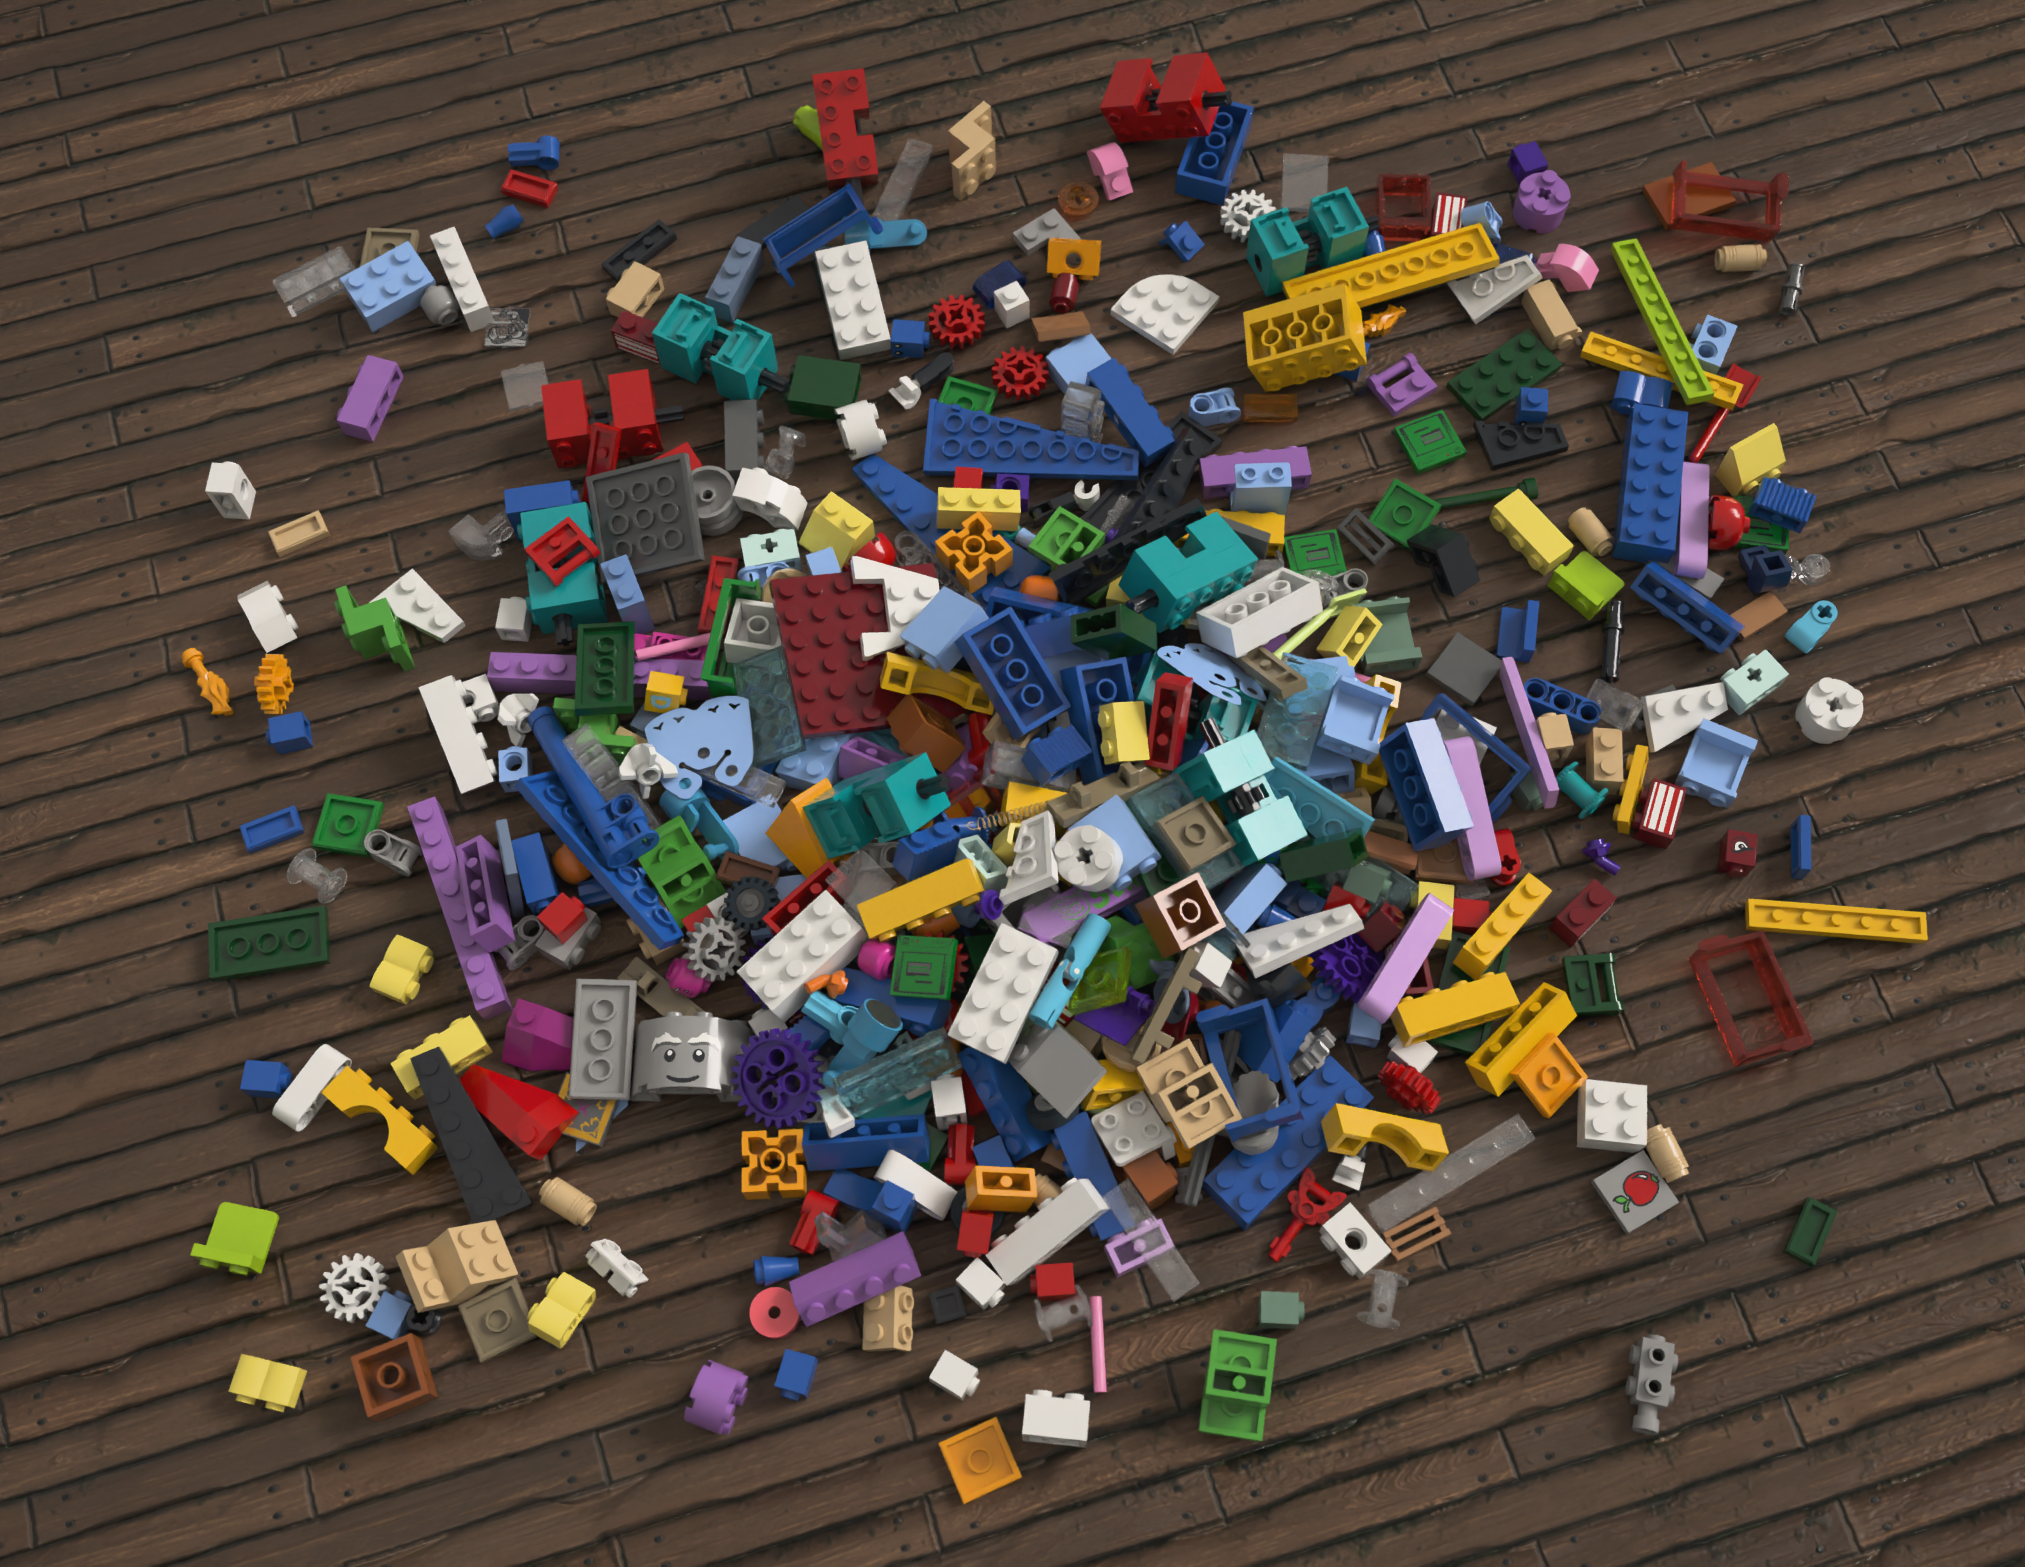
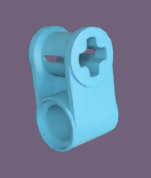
[1784,600,1838,654]

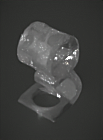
[765,425,806,479]
[1777,554,1830,592]

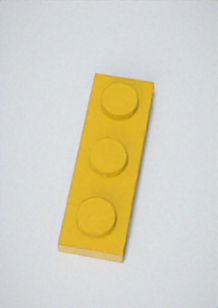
[1613,745,1649,834]

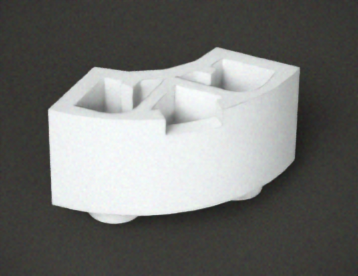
[732,468,807,531]
[237,581,299,653]

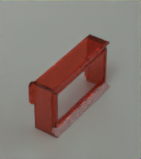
[1670,160,1789,242]
[1689,930,1814,1068]

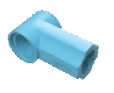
[801,990,858,1045]

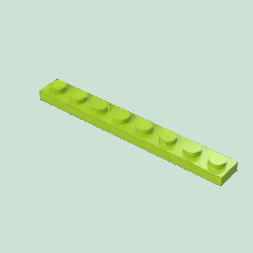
[1610,238,1714,405]

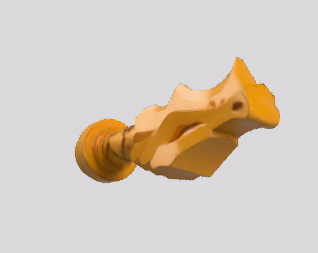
[1363,304,1406,338]
[181,648,234,716]

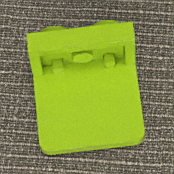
[1548,551,1624,621]
[190,1202,279,1276]

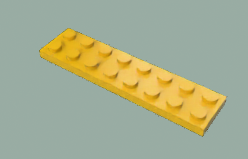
[1282,223,1500,308]

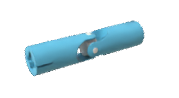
[1028,913,1112,1030]

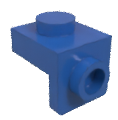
[1159,221,1205,263]

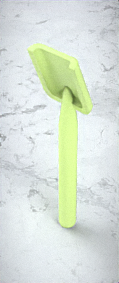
[1272,588,1367,660]

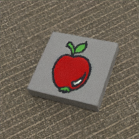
[1591,1150,1679,1235]

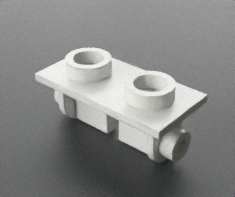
[585,1239,649,1298]

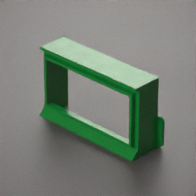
[700,578,761,710]

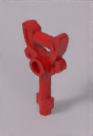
[1267,1168,1347,1263]

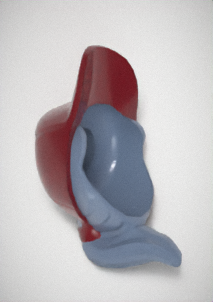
[1149,959,1199,1045]

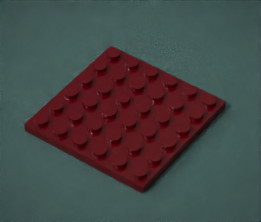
[769,563,970,740]

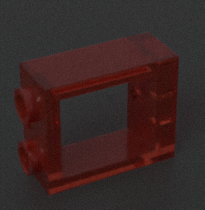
[1375,173,1431,241]

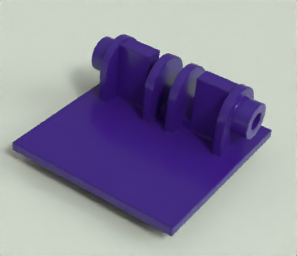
[1074,974,1157,1047]

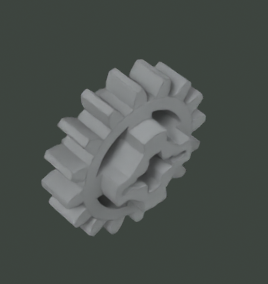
[682,917,746,982]
[1289,1026,1336,1080]

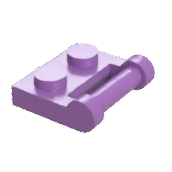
[1366,353,1437,417]

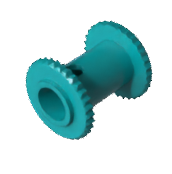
[1555,762,1608,819]

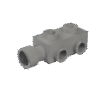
[1625,1334,1678,1435]

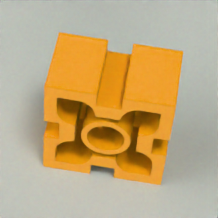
[935,511,1013,595]
[742,1129,807,1200]

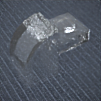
[448,510,514,561]
[1586,679,1644,731]
[814,1210,887,1262]

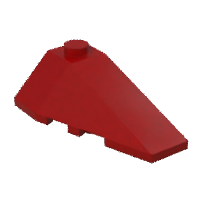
[460,1064,579,1161]

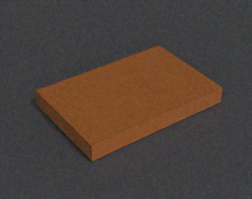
[1642,162,1736,230]

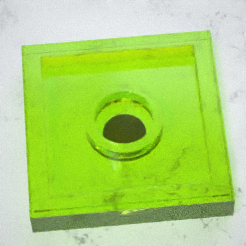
[1068,946,1132,1015]

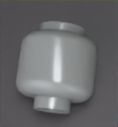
[420,285,460,325]

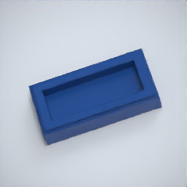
[239,805,305,854]
[1790,815,1811,880]

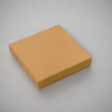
[1509,1032,1588,1118]
[938,1417,1022,1505]

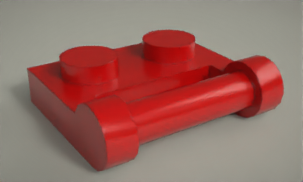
[524,516,601,587]

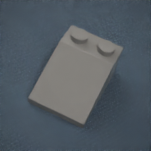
[1008,1021,1107,1119]

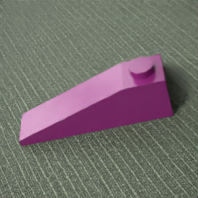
[502,998,634,1072]

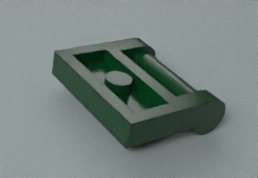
[1562,953,1624,1016]

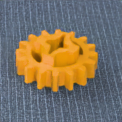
[254,654,294,715]

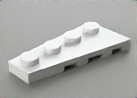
[1232,904,1364,978]

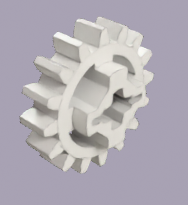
[1220,190,1276,242]
[319,1253,390,1323]

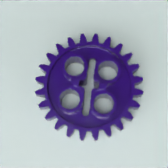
[1307,933,1385,1004]
[730,1028,826,1128]

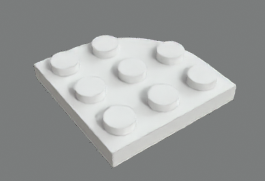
[1110,275,1220,355]

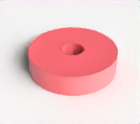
[750,1287,800,1339]

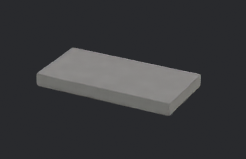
[569,979,637,1101]

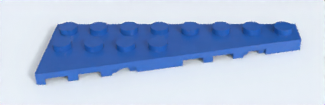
[923,399,1139,480]
[852,454,1051,613]
[515,770,684,950]

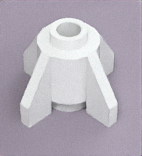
[498,694,539,747]
[618,743,678,799]

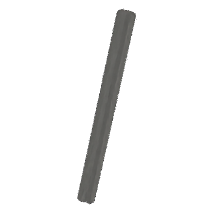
[1181,1030,1242,1207]

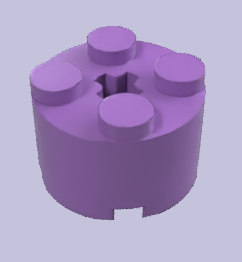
[1513,170,1571,234]
[684,1360,748,1435]

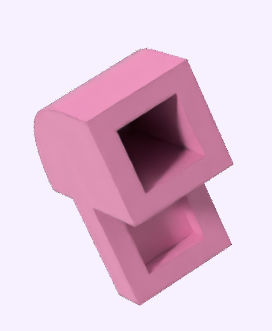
[1087,142,1133,200]
[1535,244,1599,292]

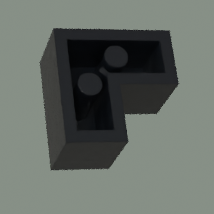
[1407,524,1481,597]

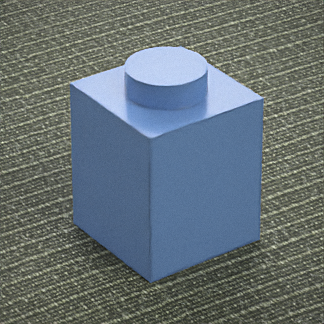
[366,1290,413,1340]

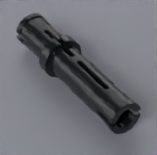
[1600,600,1625,683]

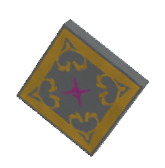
[557,1072,620,1148]

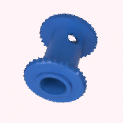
[933,807,990,844]

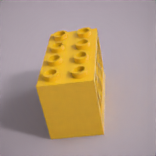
[1243,283,1367,392]

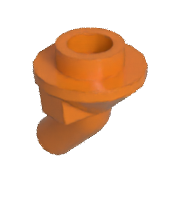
[804,970,848,999]

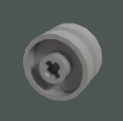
[691,465,743,536]

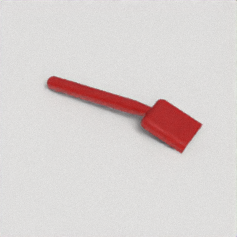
[1689,363,1762,463]

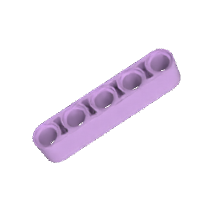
[1674,462,1710,579]
[1443,736,1502,881]
[1357,892,1454,1024]

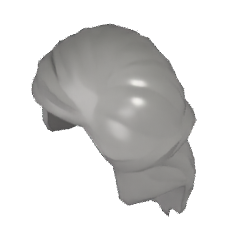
[1227,1071,1279,1155]

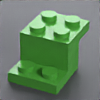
[1028,506,1110,608]
[334,585,415,672]
[553,697,637,769]
[637,815,726,929]
[1065,915,1174,990]
[1198,1329,1277,1442]

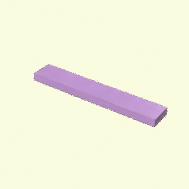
[1499,657,1559,808]

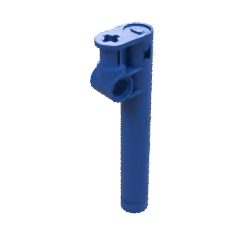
[527,706,660,869]

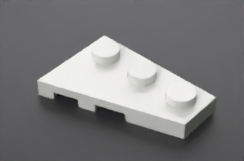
[1447,255,1543,324]
[369,569,466,643]
[1641,682,1728,752]
[999,811,1058,905]

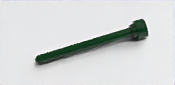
[1433,478,1538,509]

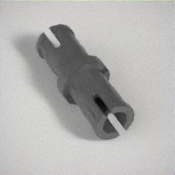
[1779,263,1805,316]

